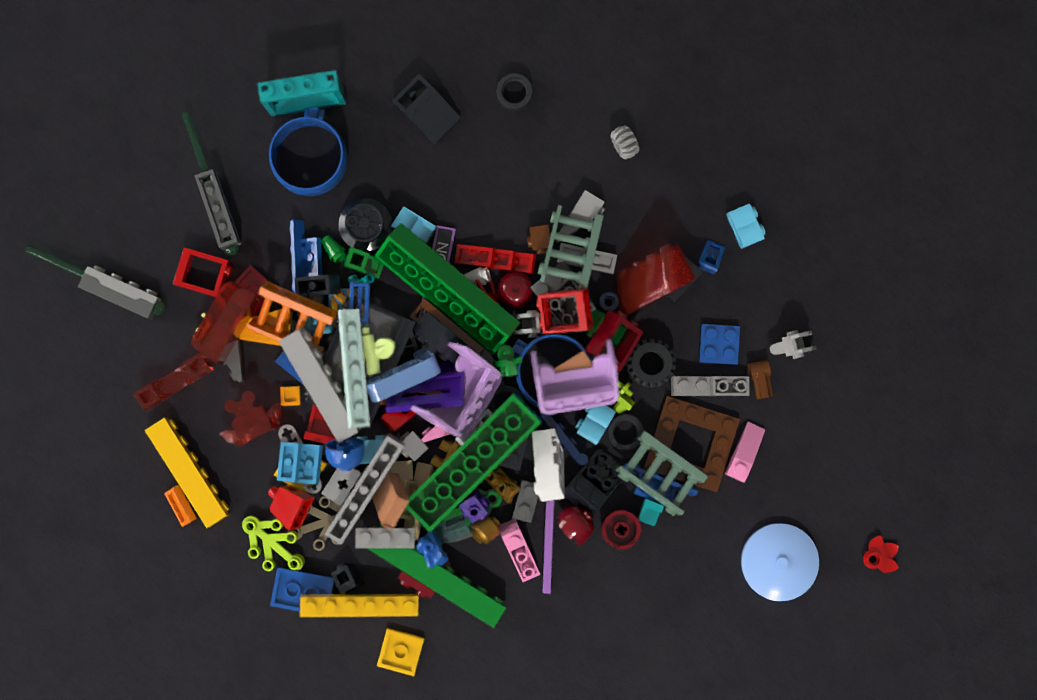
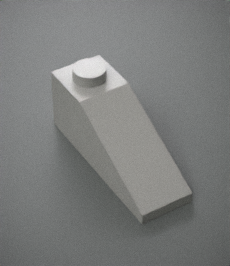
[555,190,606,243]

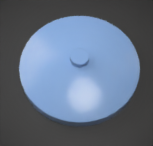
[741,523,819,601]

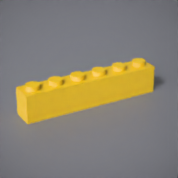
[145,418,230,528]
[300,594,418,617]

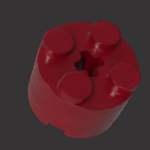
[601,509,641,549]

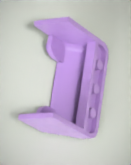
[531,340,618,414]
[411,342,502,439]

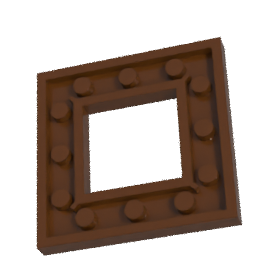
[643,396,740,492]

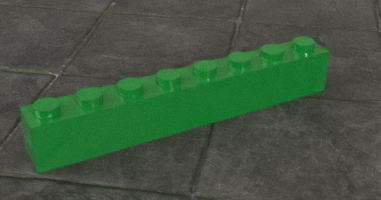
[367,524,506,628]

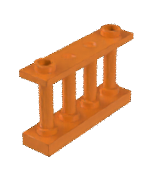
[247,281,338,353]

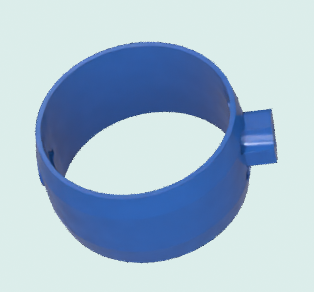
[269,107,348,196]
[512,333,593,408]

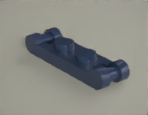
[539,411,588,465]

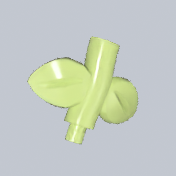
[362,327,395,375]

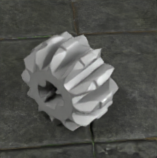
[611,125,639,159]

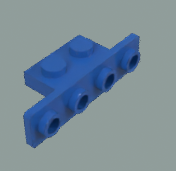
[289,219,322,293]
[623,464,698,505]

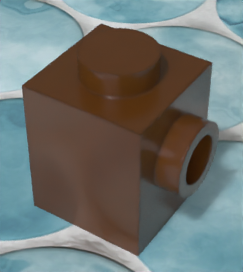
[527,225,550,255]

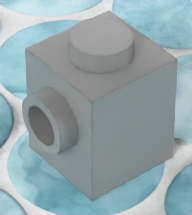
[400,431,429,461]

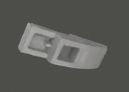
[671,376,749,396]

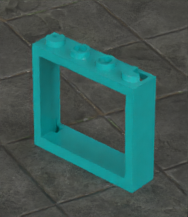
[258,71,346,116]

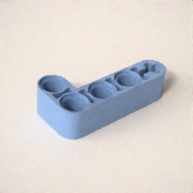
[366,348,441,402]

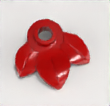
[863,535,899,573]

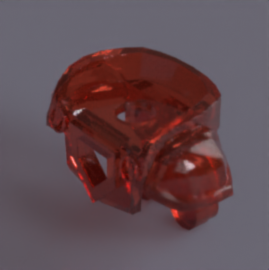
[220,391,283,448]

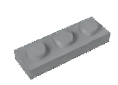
[557,243,617,274]
[356,528,415,548]

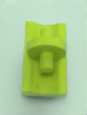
[613,381,635,415]

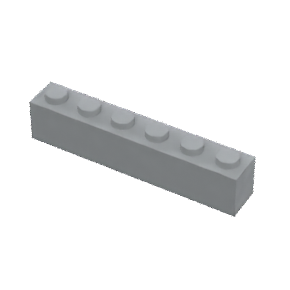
[279,327,362,443]
[325,433,406,545]

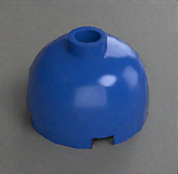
[325,437,365,472]

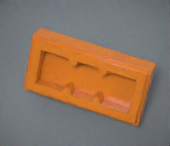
[165,485,197,527]

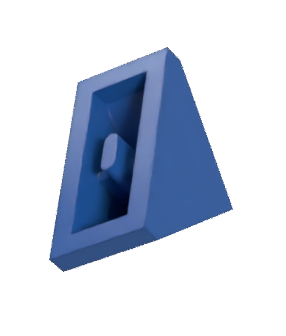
[697,240,725,274]

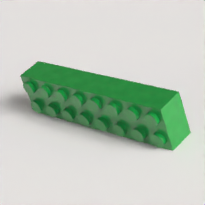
[375,223,520,355]
[405,392,542,532]

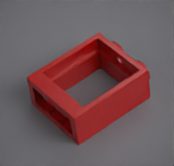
[173,247,233,299]
[537,288,593,334]

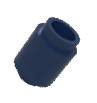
[599,292,619,312]

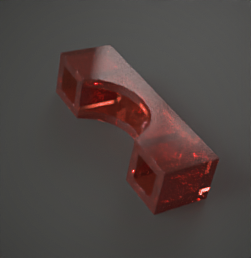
[133,353,214,410]

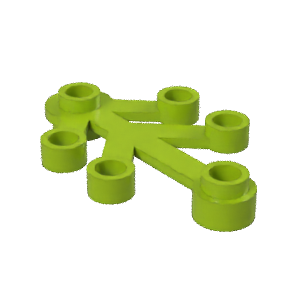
[242,516,305,571]

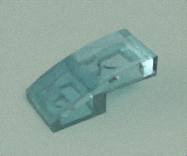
[427,520,472,543]

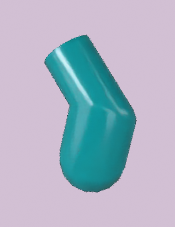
[348,274,374,288]

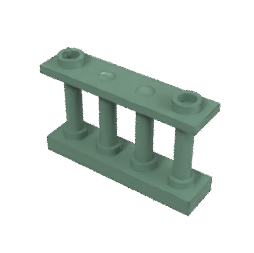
[538,205,603,289]
[615,431,708,516]

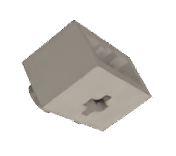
[321,467,363,506]

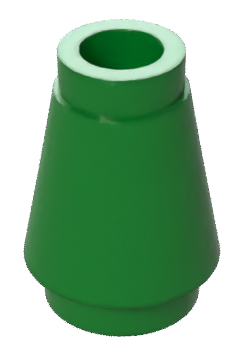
[321,235,347,264]

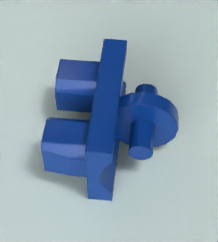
[417,530,449,569]

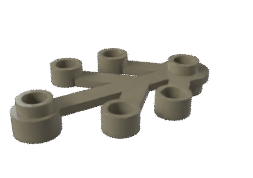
[287,496,358,551]

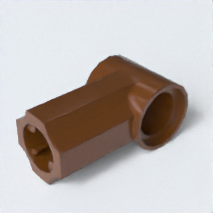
[748,360,773,399]

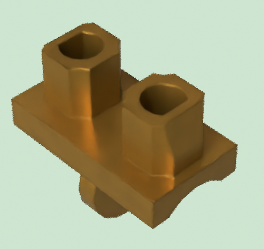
[430,439,460,469]
[486,467,521,503]

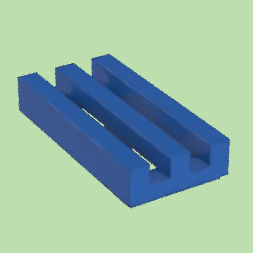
[349,282,370,322]

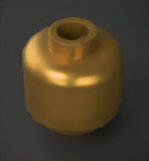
[471,516,500,544]

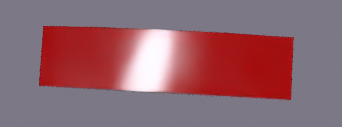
[455,244,536,274]

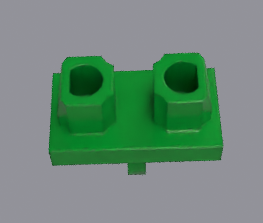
[492,345,522,377]

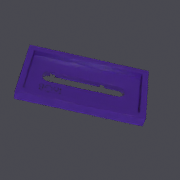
[386,372,466,413]

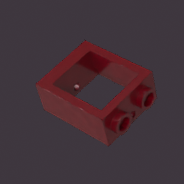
[585,311,643,372]

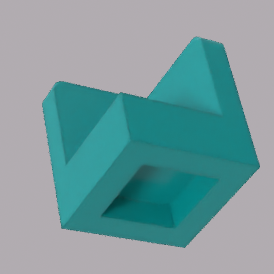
[637,498,664,526]

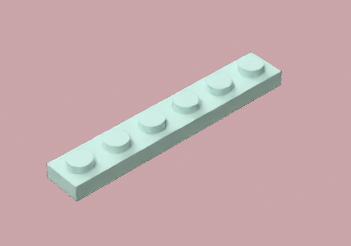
[338,309,370,428]

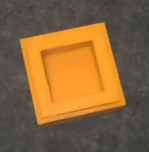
[280,386,301,406]

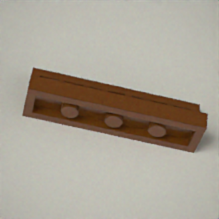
[409,299,484,355]

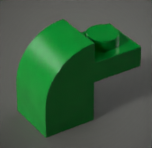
[343,247,384,279]

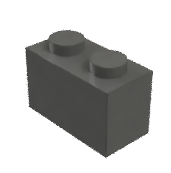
[512,480,539,523]

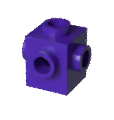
[459,488,490,523]

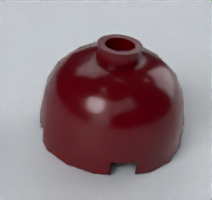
[497,271,534,310]
[556,506,594,545]

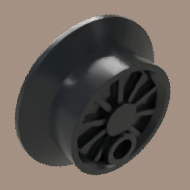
[339,198,392,251]

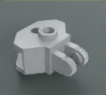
[513,310,559,338]
[769,330,816,359]

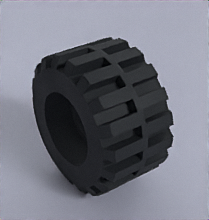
[626,339,676,388]

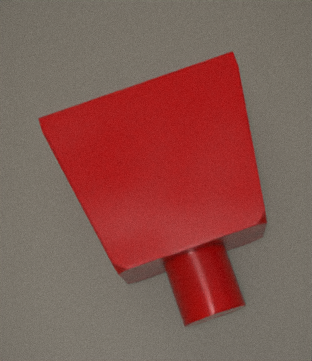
[380,394,418,435]
[268,485,315,530]

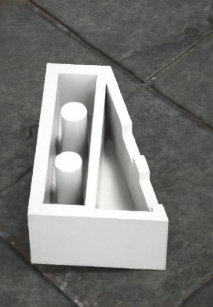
[532,428,565,502]

